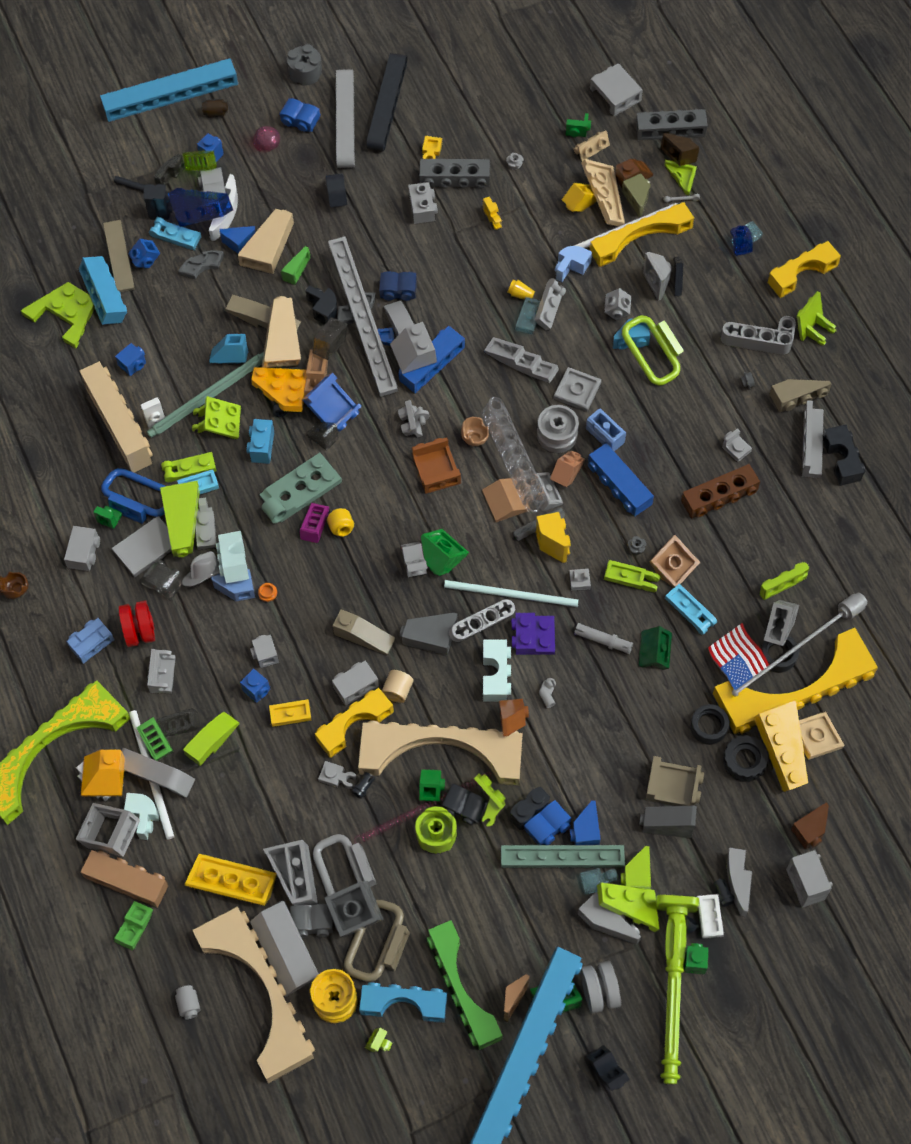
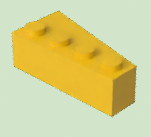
[754,700,808,792]

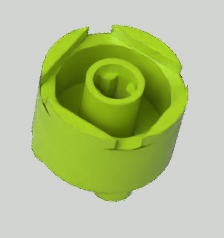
[415,807,457,853]

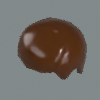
[0,572,29,599]

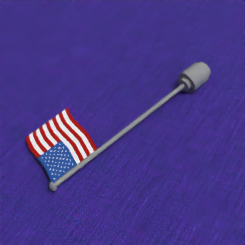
[708,593,867,696]

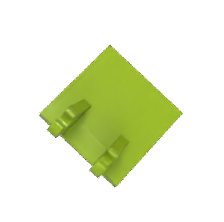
[797,291,836,346]
[192,396,241,439]
[474,773,506,826]

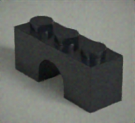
[823,425,865,486]

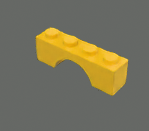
[768,241,841,298]
[315,688,394,758]

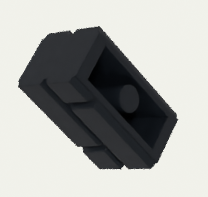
[143,184,173,220]

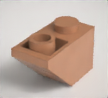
[550,451,585,487]

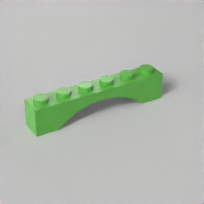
[426,920,503,1050]

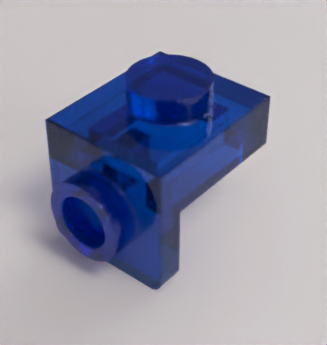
[730,225,753,256]

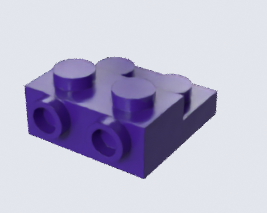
[512,613,555,655]

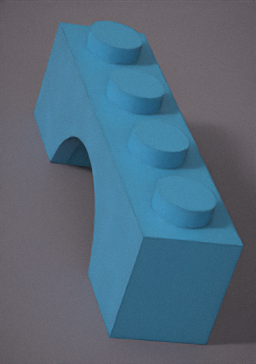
[360,982,447,1023]

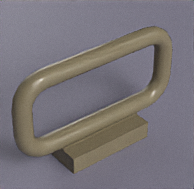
[344,900,410,982]

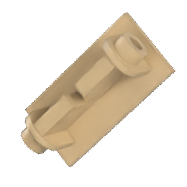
[574,130,610,161]

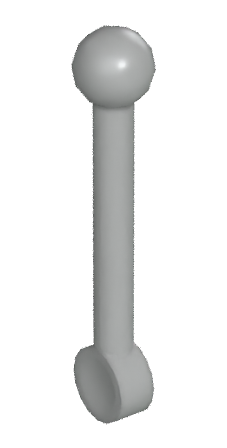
[663,194,700,203]

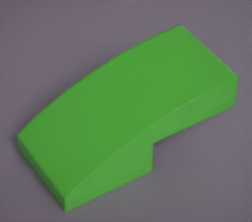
[114,901,153,950]

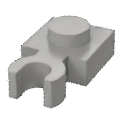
[318,761,356,789]

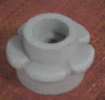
[506,153,523,169]

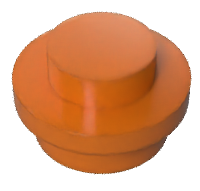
[258,583,277,602]

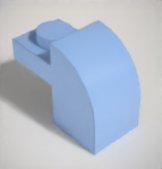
[555,246,592,282]

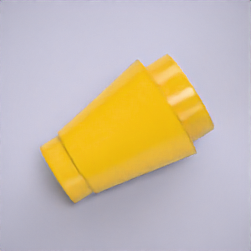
[507,280,535,301]

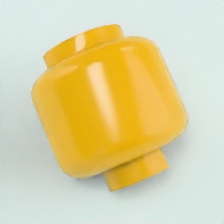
[327,508,354,536]

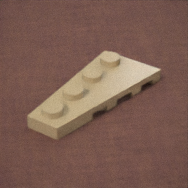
[581,159,625,227]

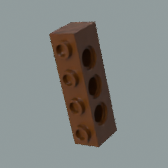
[681,464,760,519]

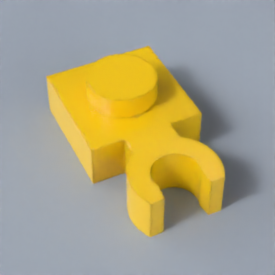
[422,136,442,159]
[483,197,502,230]

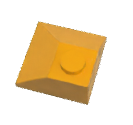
[81,750,125,796]

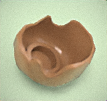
[461,416,489,446]

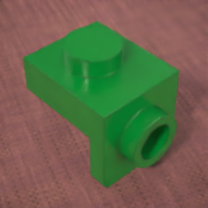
[566,113,591,138]

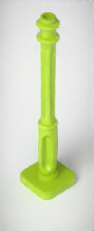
[656,895,699,1084]

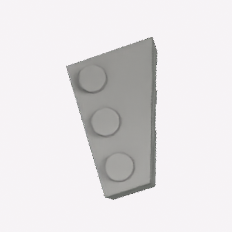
[263,840,318,906]

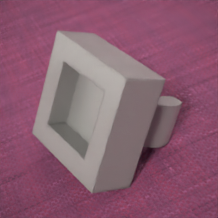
[569,569,591,591]

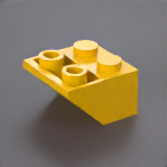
[536,512,571,563]

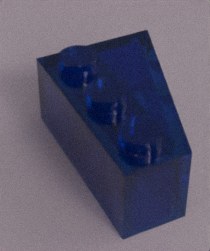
[168,188,233,227]

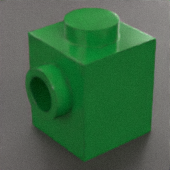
[420,769,445,801]
[684,943,708,974]

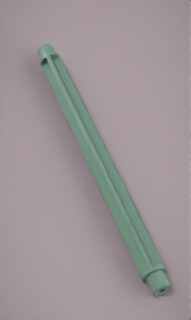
[146,352,264,438]

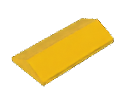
[185,854,277,905]

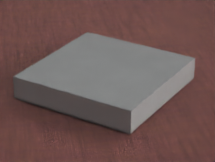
[553,367,602,412]

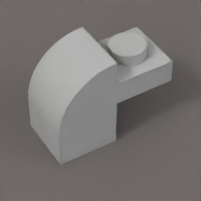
[401,541,427,577]

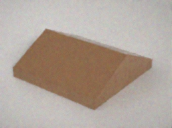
[482,478,531,522]
[649,535,700,588]
[504,974,530,1022]

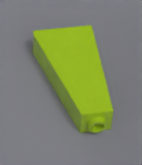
[160,480,200,557]

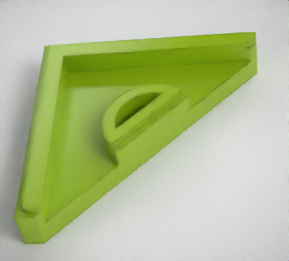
[665,160,697,195]

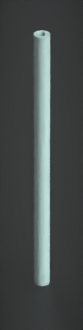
[444,580,578,607]

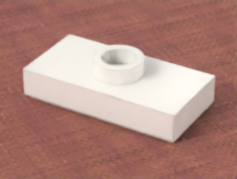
[141,397,165,428]
[697,894,724,938]

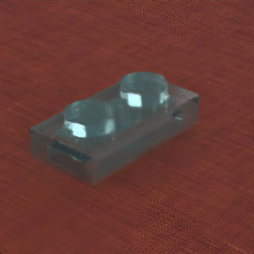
[516,297,541,334]

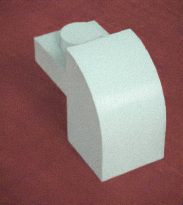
[124,793,159,840]

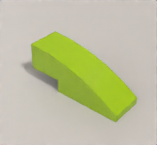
[183,712,239,766]

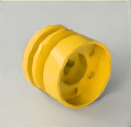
[310,969,358,1023]

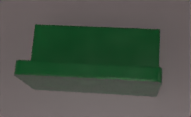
[639,626,672,670]

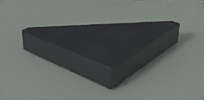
[674,257,684,296]

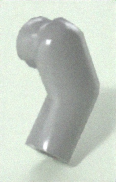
[539,678,556,708]

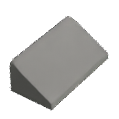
[528,472,563,511]

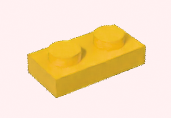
[269,700,311,727]

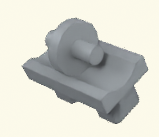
[398,400,430,437]

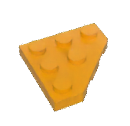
[252,367,307,412]

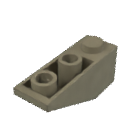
[770,379,831,412]

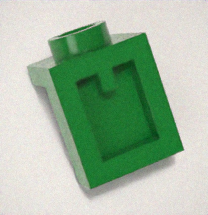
[93,506,122,529]

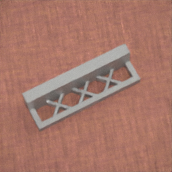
[802,400,824,478]

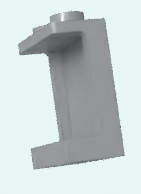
[590,63,643,116]

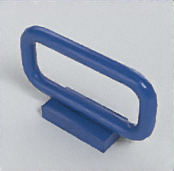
[101,468,166,524]

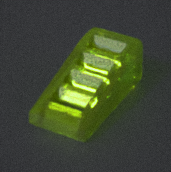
[182,150,217,171]

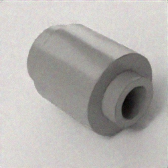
[175,985,201,1019]

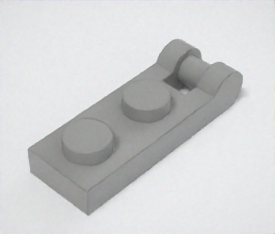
[534,278,566,330]

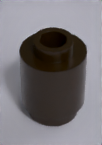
[202,98,228,117]

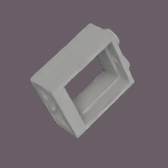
[76,803,140,857]

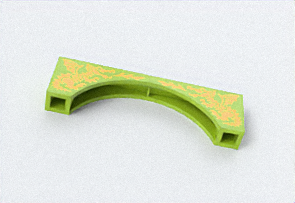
[0,680,130,825]

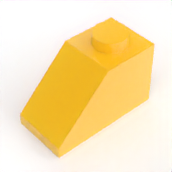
[562,183,597,212]

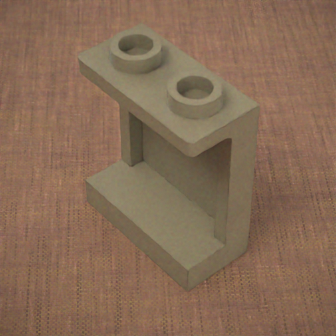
[646,756,704,806]

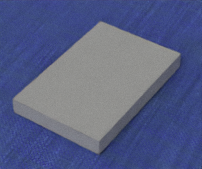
[112,516,172,577]

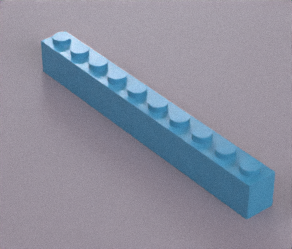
[470,947,583,1144]

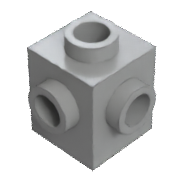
[605,288,631,320]

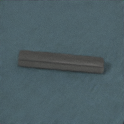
[513,508,565,540]

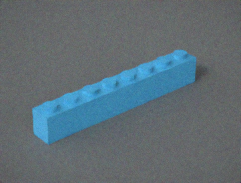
[100,59,238,122]

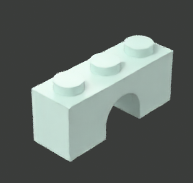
[216,531,249,583]
[483,640,511,702]

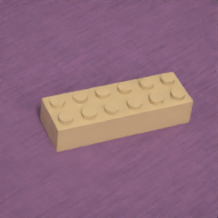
[80,361,153,473]

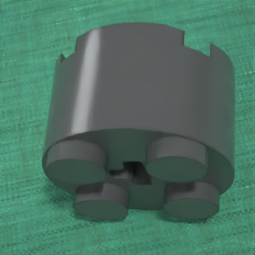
[287,44,322,86]

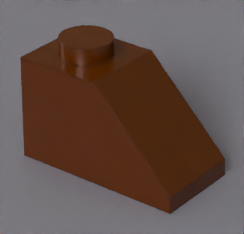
[615,159,653,188]
[791,802,829,849]

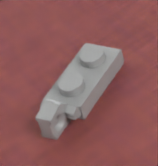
[196,498,217,550]

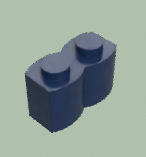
[379,272,417,301]

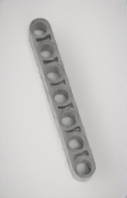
[336,69,355,168]

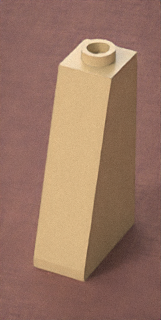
[238,209,294,274]
[262,296,301,368]

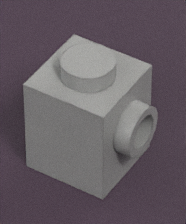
[250,635,279,668]

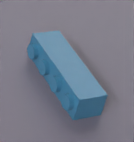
[79,256,127,324]

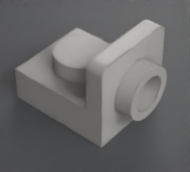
[722,429,752,462]

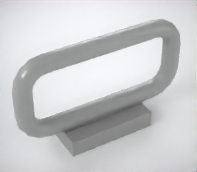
[313,834,377,896]

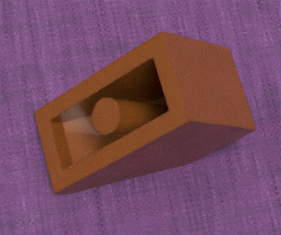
[499,699,529,737]

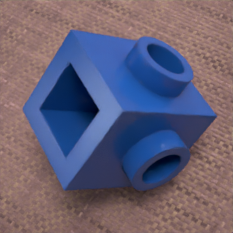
[128,239,160,268]

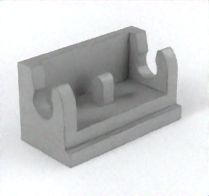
[147,649,176,693]

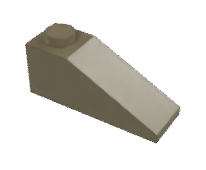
[333,609,395,655]

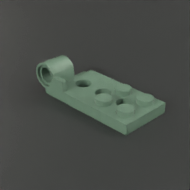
[259,453,342,523]

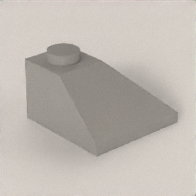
[643,252,672,301]

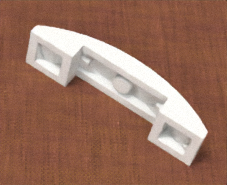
[209,174,238,241]

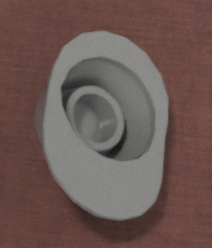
[182,551,220,586]

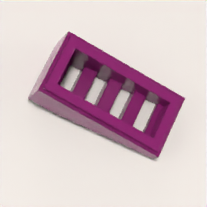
[300,503,329,543]

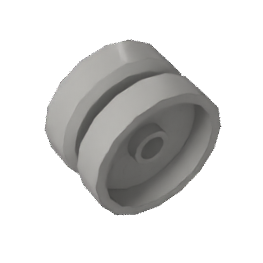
[537,405,579,453]
[580,961,621,1014]

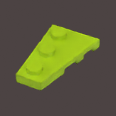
[597,882,659,932]

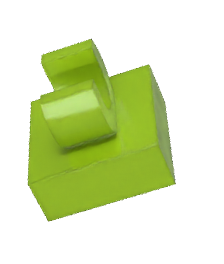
[365,1028,392,1052]

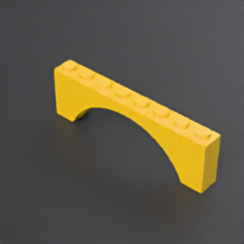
[713,628,878,734]

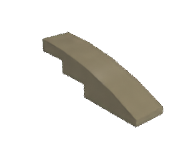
[103,220,135,292]
[225,295,301,329]

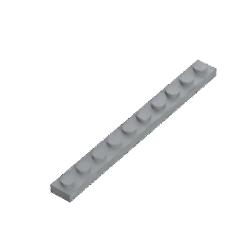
[328,237,398,397]

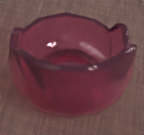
[253,126,280,152]

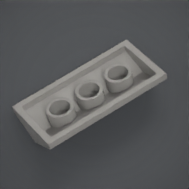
[250,901,319,997]

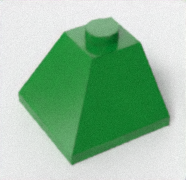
[421,529,469,576]

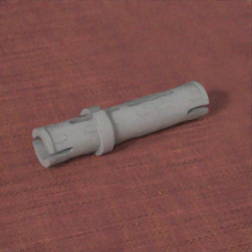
[574,623,633,654]

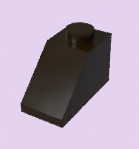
[660,133,699,166]

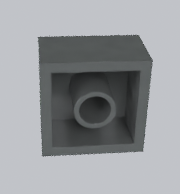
[325,881,384,937]

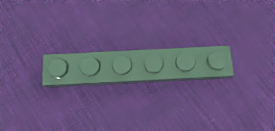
[501,845,625,868]

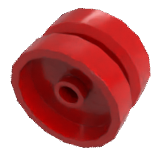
[119,600,155,647]

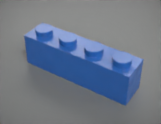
[399,326,465,393]
[588,443,654,516]

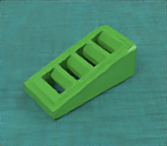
[281,246,310,285]
[136,717,174,761]

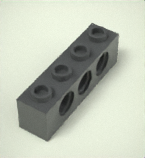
[636,109,708,140]
[420,159,490,188]

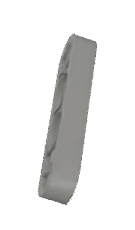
[449,599,515,642]

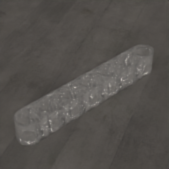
[482,397,547,513]

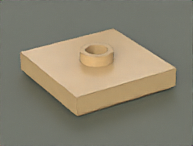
[799,712,844,760]

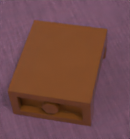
[412,438,461,494]

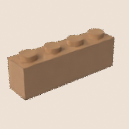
[81,850,168,908]

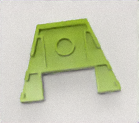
[21,282,95,348]

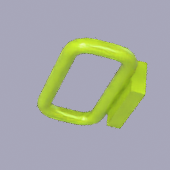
[622,315,684,385]

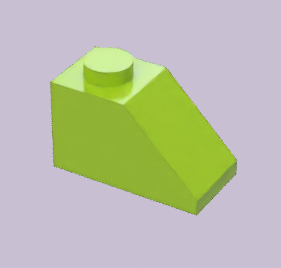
[620,846,651,889]

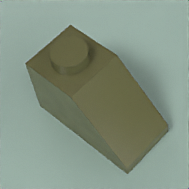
[622,173,651,217]

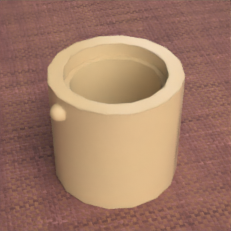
[382,670,413,703]

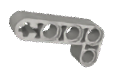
[721,316,796,354]
[121,748,195,798]

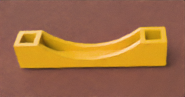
[590,202,694,267]

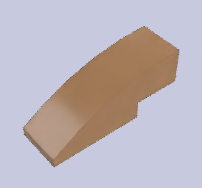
[304,350,328,396]

